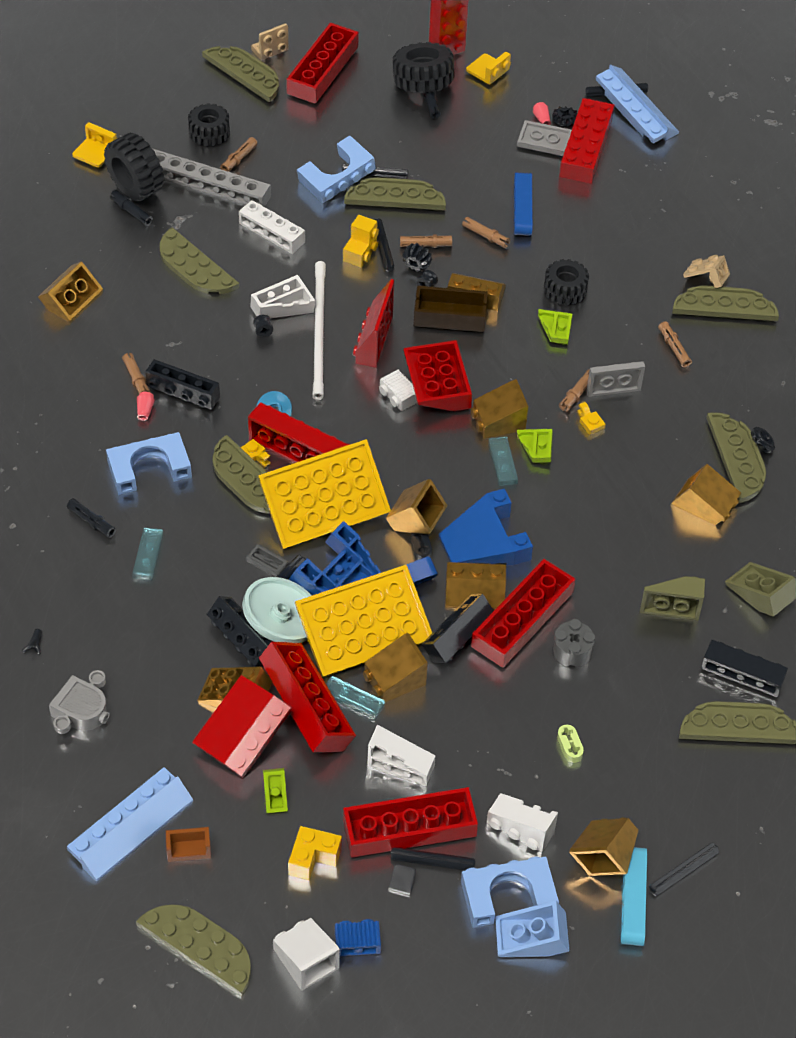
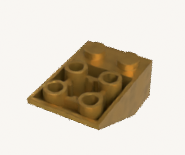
[197,667,272,707]

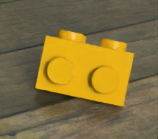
[466,52,511,85]
[72,122,117,168]

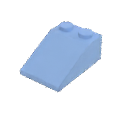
[495,900,570,957]

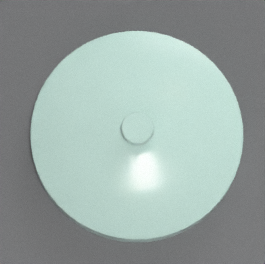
[242,577,312,643]

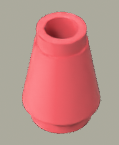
[533,102,551,125]
[137,392,155,420]

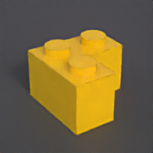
[343,215,379,268]
[288,826,342,880]

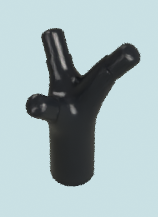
[22,629,42,654]

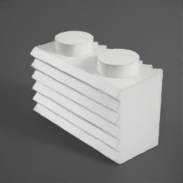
[379,369,417,412]

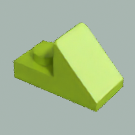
[263,768,288,813]

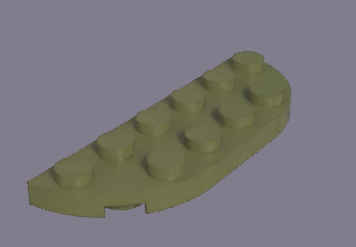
[202,46,279,102]
[344,178,446,210]
[160,227,239,294]
[672,286,779,321]
[706,413,766,503]
[213,435,270,514]
[679,701,796,744]
[136,905,251,996]

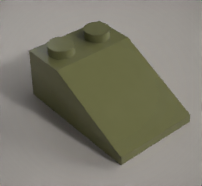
[725,562,796,617]
[640,576,705,621]

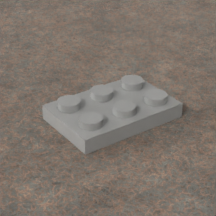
[517,120,572,156]
[586,361,645,397]

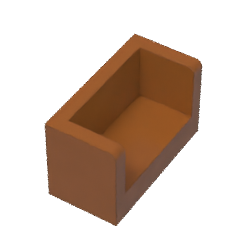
[166,827,211,862]

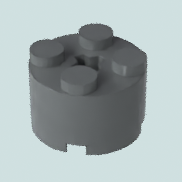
[553,619,595,667]

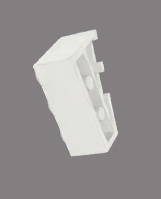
[250,275,315,318]
[368,725,435,786]
[487,793,558,853]

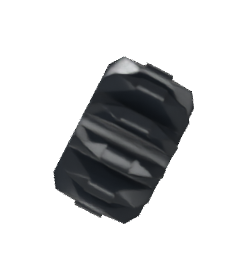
[402,243,433,272]

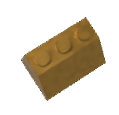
[38,261,103,321]
[447,273,506,311]
[445,562,506,610]

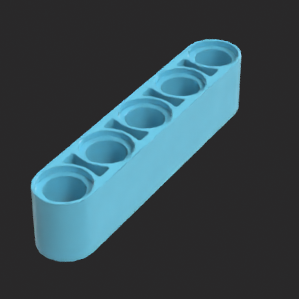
[621,847,647,946]

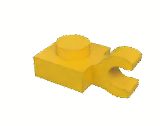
[577,402,606,435]
[241,439,271,467]

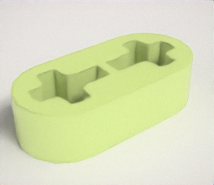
[557,725,584,763]

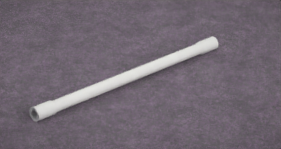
[313,261,326,400]

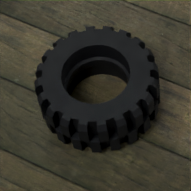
[392,42,455,93]
[104,133,164,201]

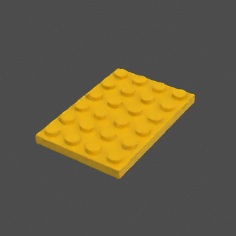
[258,439,391,549]
[295,565,432,678]

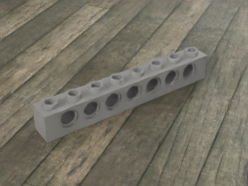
[153,149,271,207]

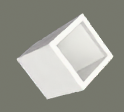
[273,918,339,991]

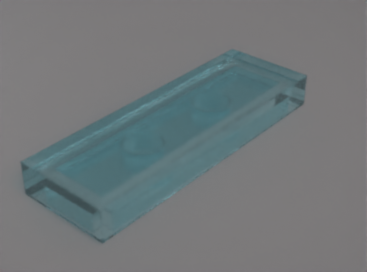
[488,437,518,486]
[132,528,163,580]
[326,676,385,720]

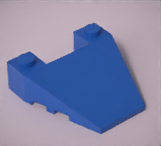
[439,488,533,565]
[289,521,381,596]

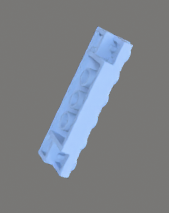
[596,65,679,143]
[67,767,193,882]

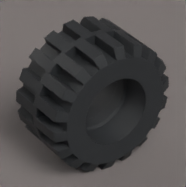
[188,103,230,146]
[544,259,589,305]

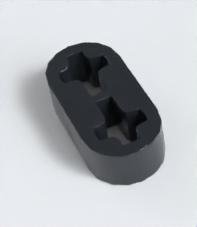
[411,533,432,560]

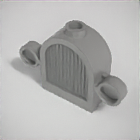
[49,670,110,734]

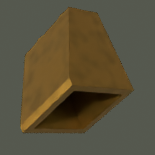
[471,379,528,439]
[672,464,741,525]
[386,479,447,534]
[363,633,428,703]
[569,817,638,876]

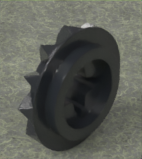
[552,106,577,126]
[751,427,775,453]

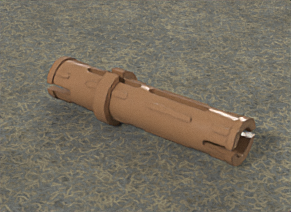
[220,137,257,172]
[462,217,510,248]
[400,234,452,248]
[658,321,692,368]
[122,353,151,394]
[559,370,590,412]

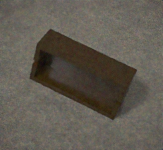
[413,286,488,332]

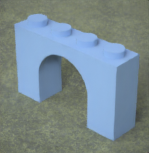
[297,136,376,203]
[106,432,192,495]
[461,856,559,928]

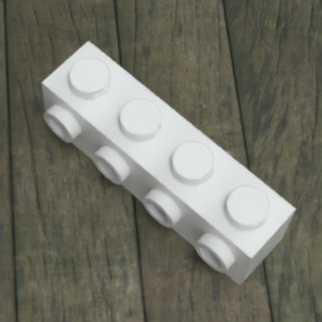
[239,200,305,254]

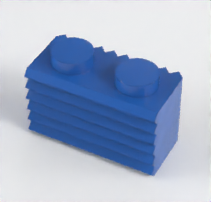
[335,919,381,956]

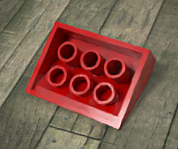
[353,279,395,368]
[403,340,472,411]
[192,675,292,779]

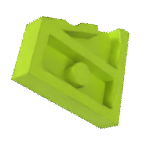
[538,309,572,344]
[517,429,553,463]

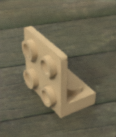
[251,23,288,61]
[683,255,730,288]

